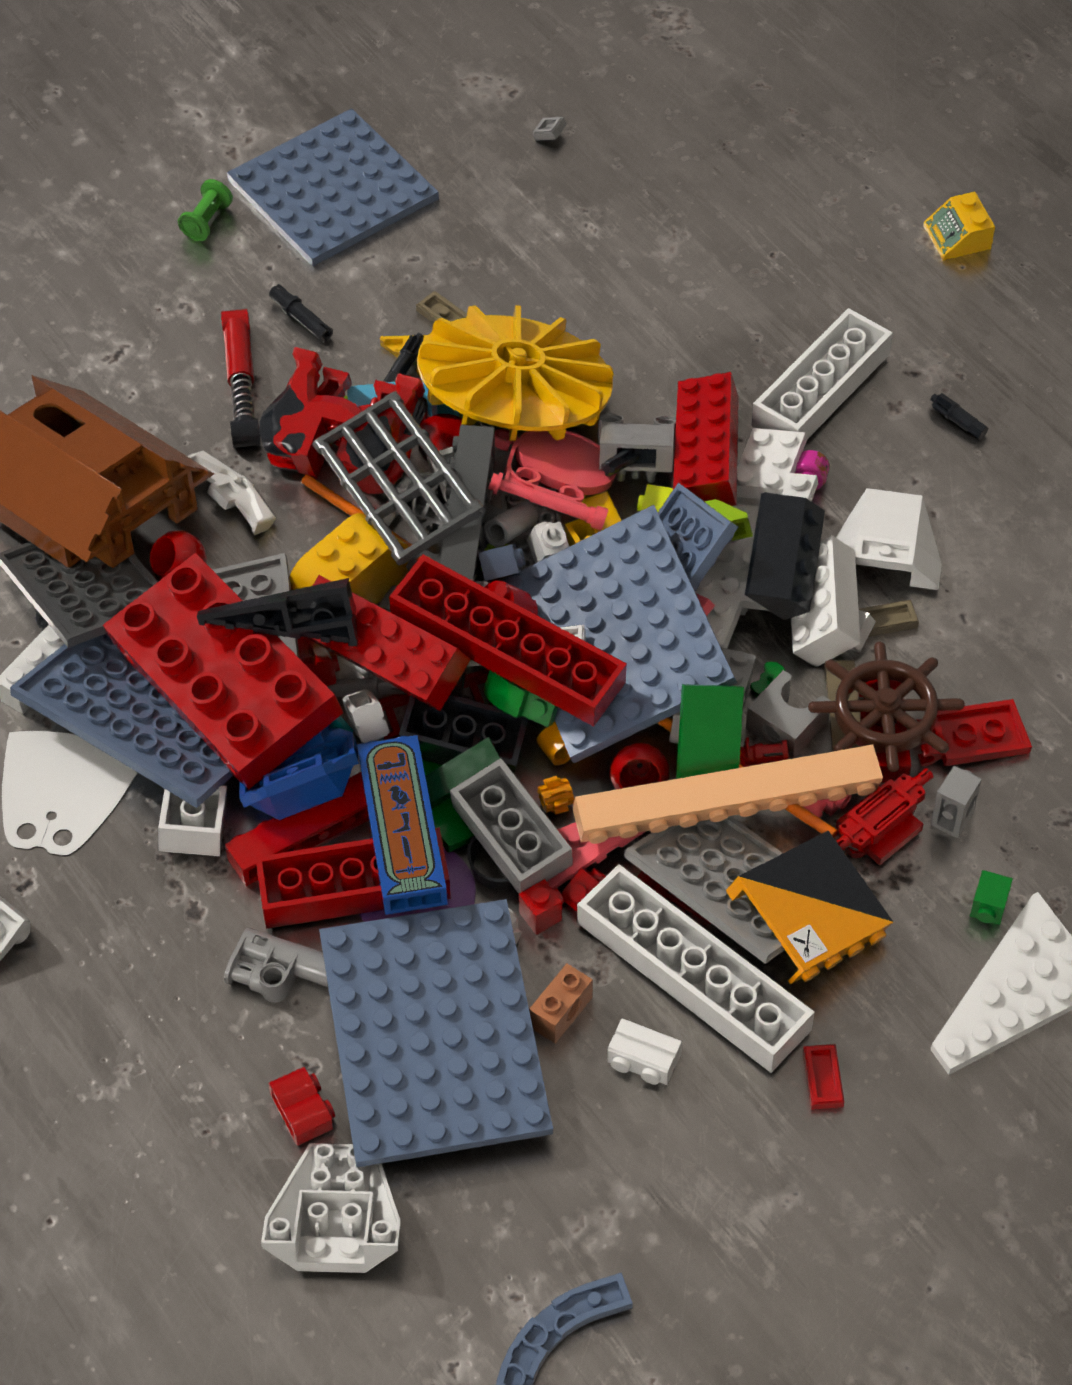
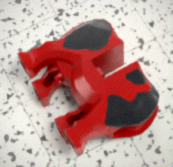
[259,347,428,494]

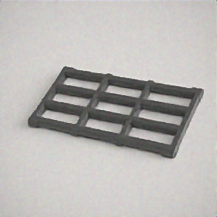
[312,391,486,566]

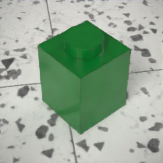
[970,870,1013,925]

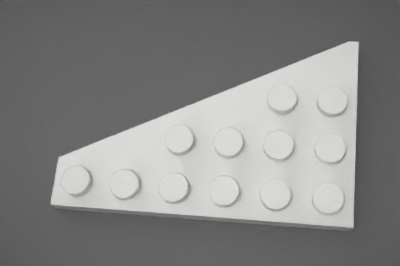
[931,892,1072,1075]

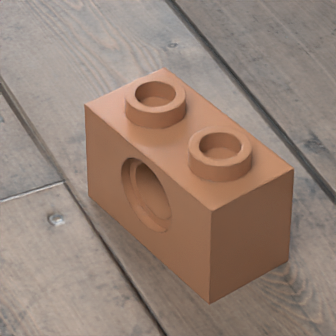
[529,963,593,1044]

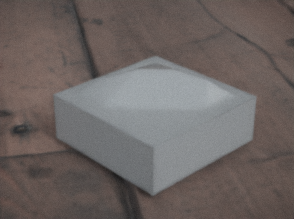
[532,117,567,141]

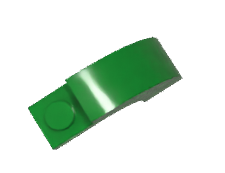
[483,670,558,727]

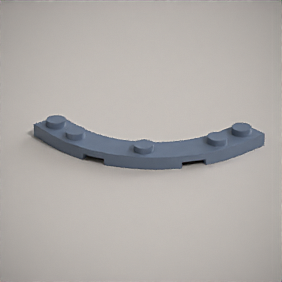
[496,1272,633,1385]

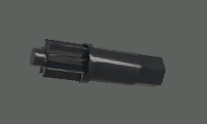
[383,333,424,382]
[930,393,988,440]

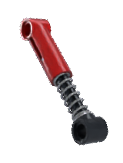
[221,309,261,448]

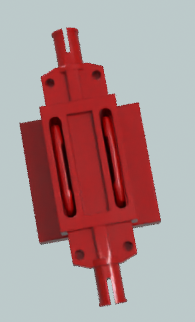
[836,768,934,865]

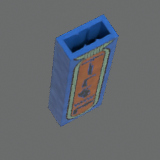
[357,735,448,915]

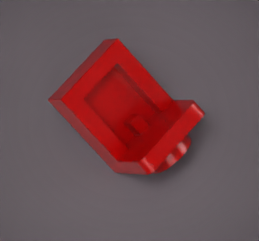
[561,867,606,912]

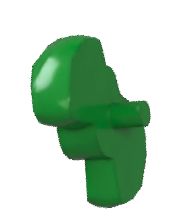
[750,662,785,698]

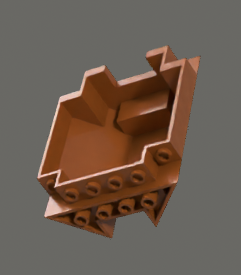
[0,375,215,568]

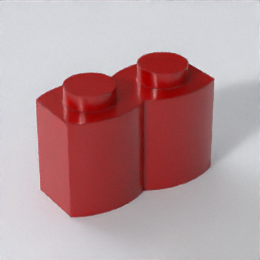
[268,1067,336,1146]

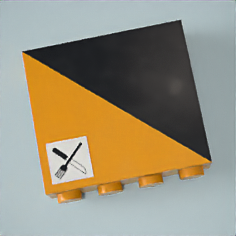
[726,831,893,985]

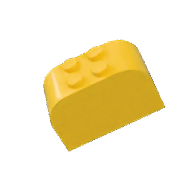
[289,513,409,605]

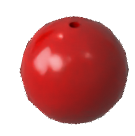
[150,531,207,580]
[610,743,670,790]

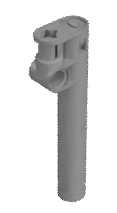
[224,928,328,1003]

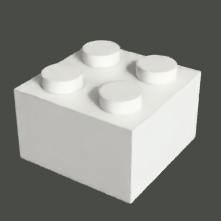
[158,786,227,856]

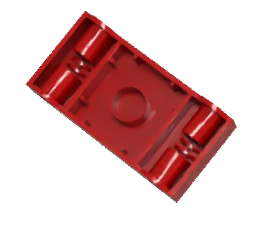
[102,553,344,789]

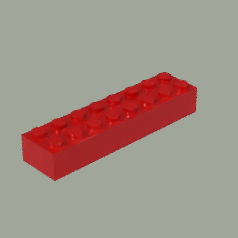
[389,554,627,727]

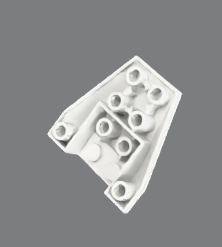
[836,488,942,590]
[261,1143,401,1273]

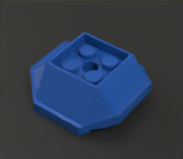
[239,725,359,820]

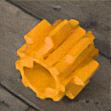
[537,775,575,815]

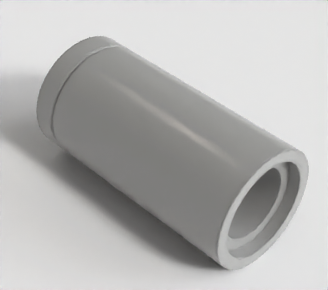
[484,501,538,547]

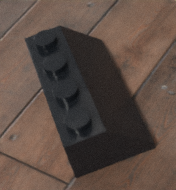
[745,492,825,620]

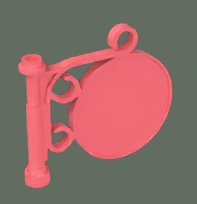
[488,429,616,531]

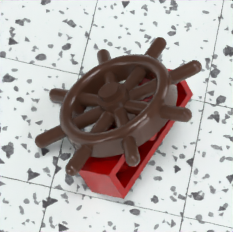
[808,641,965,783]

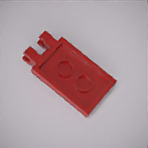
[916,699,1032,766]

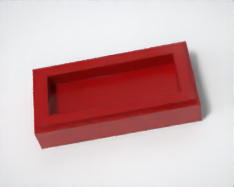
[803,1044,845,1110]

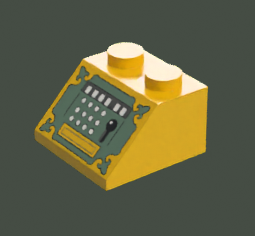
[924,191,995,260]

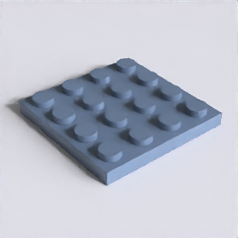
[658,483,738,591]

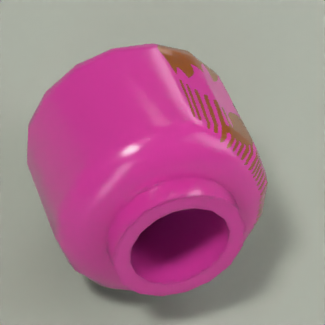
[795,450,830,491]

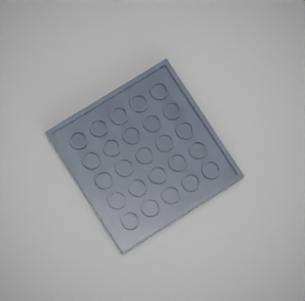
[227,108,439,266]

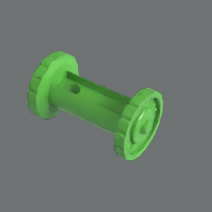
[177,179,233,241]

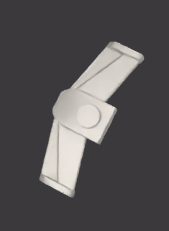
[187,450,276,535]

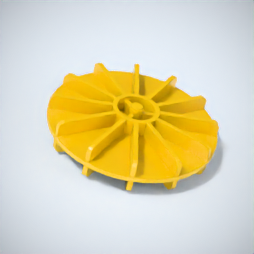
[417,305,614,441]

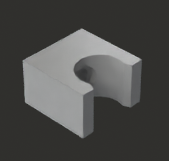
[745,670,831,759]

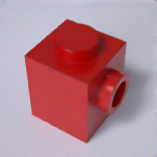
[519,879,564,935]

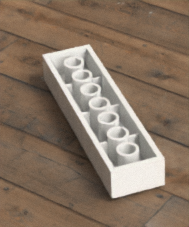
[577,864,815,1073]

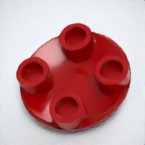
[419,414,462,451]

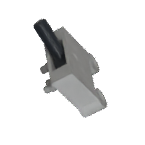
[598,413,676,483]

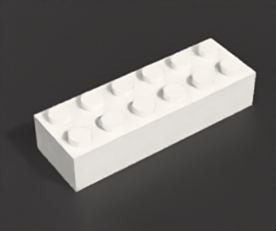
[751,308,893,439]

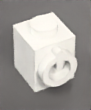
[527,522,569,563]

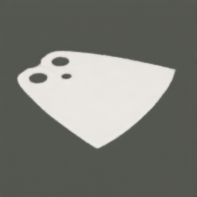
[2,731,138,855]

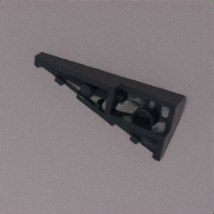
[197,578,358,646]

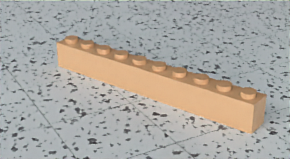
[573,745,883,844]

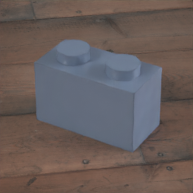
[478,543,526,581]

